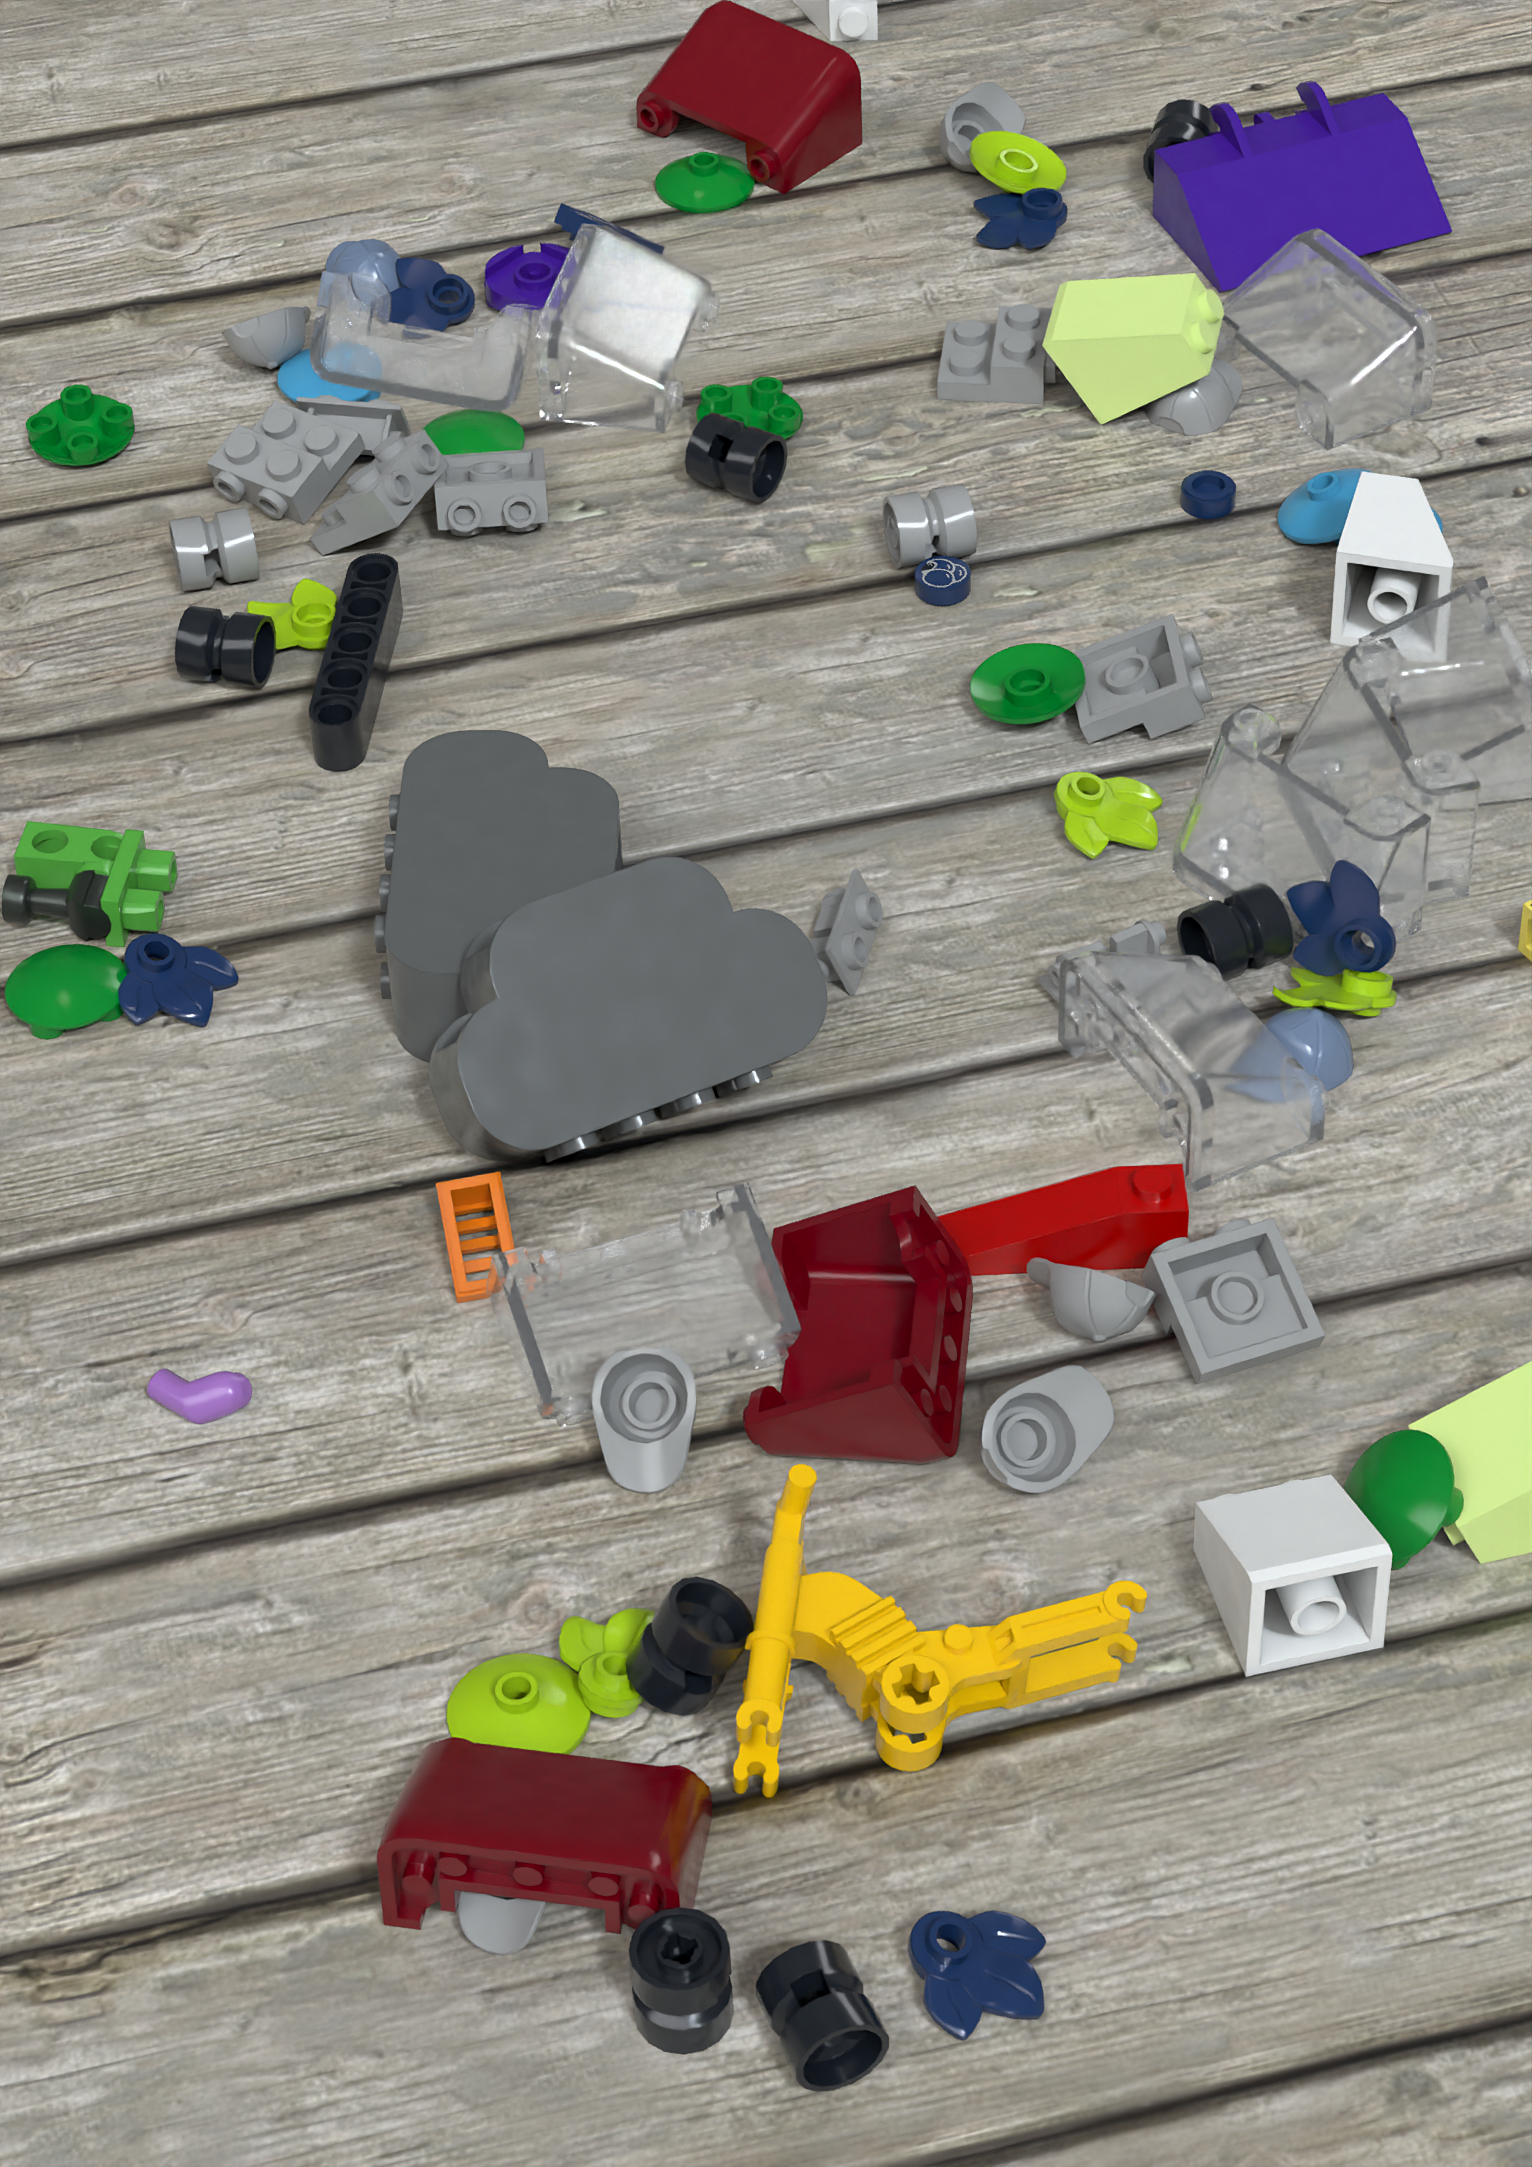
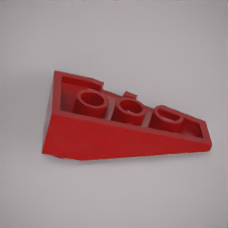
[937,1164,1189,1276]

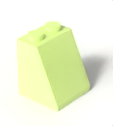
[1042,273,1224,425]
[1408,1361,1532,1564]

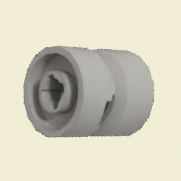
[882,483,977,569]
[169,507,260,592]

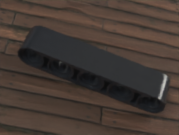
[309,553,403,772]

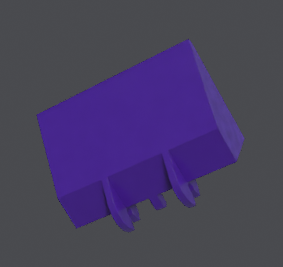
[1153,80,1453,293]

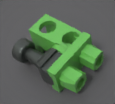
[2,821,178,947]

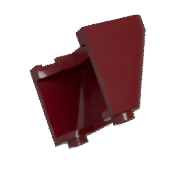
[636,0,862,194]
[743,1185,973,1464]
[377,1737,712,1934]

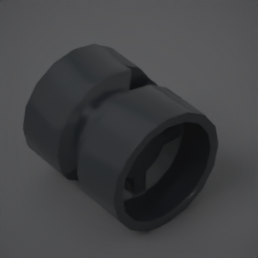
[1143,99,1218,184]
[685,412,788,503]
[175,605,276,689]
[1177,883,1294,986]
[625,1577,754,1716]
[628,1907,734,2055]
[755,1940,889,2092]

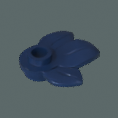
[974,188,1068,249]
[371,258,475,344]
[1286,860,1396,976]
[118,933,239,1028]
[907,1910,1046,2041]

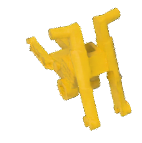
[732,1464,1147,1798]

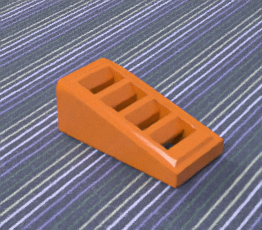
[436,1172,523,1303]

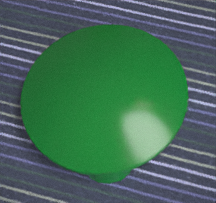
[696,377,803,440]
[26,385,135,466]
[422,408,525,455]
[5,944,128,1040]
[1343,1429,1464,1571]

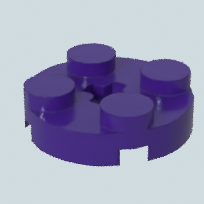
[484,243,588,326]

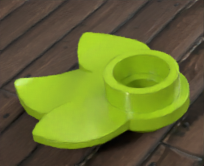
[247,578,337,650]
[1054,771,1163,859]
[1272,967,1397,1016]
[558,1608,655,1718]

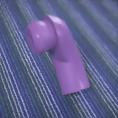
[147,1368,253,1425]

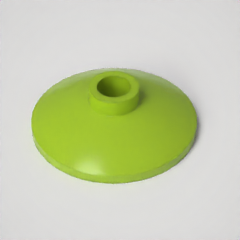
[969,131,1067,194]
[446,1653,592,1755]

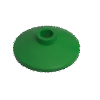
[655,152,755,213]
[970,643,1086,724]

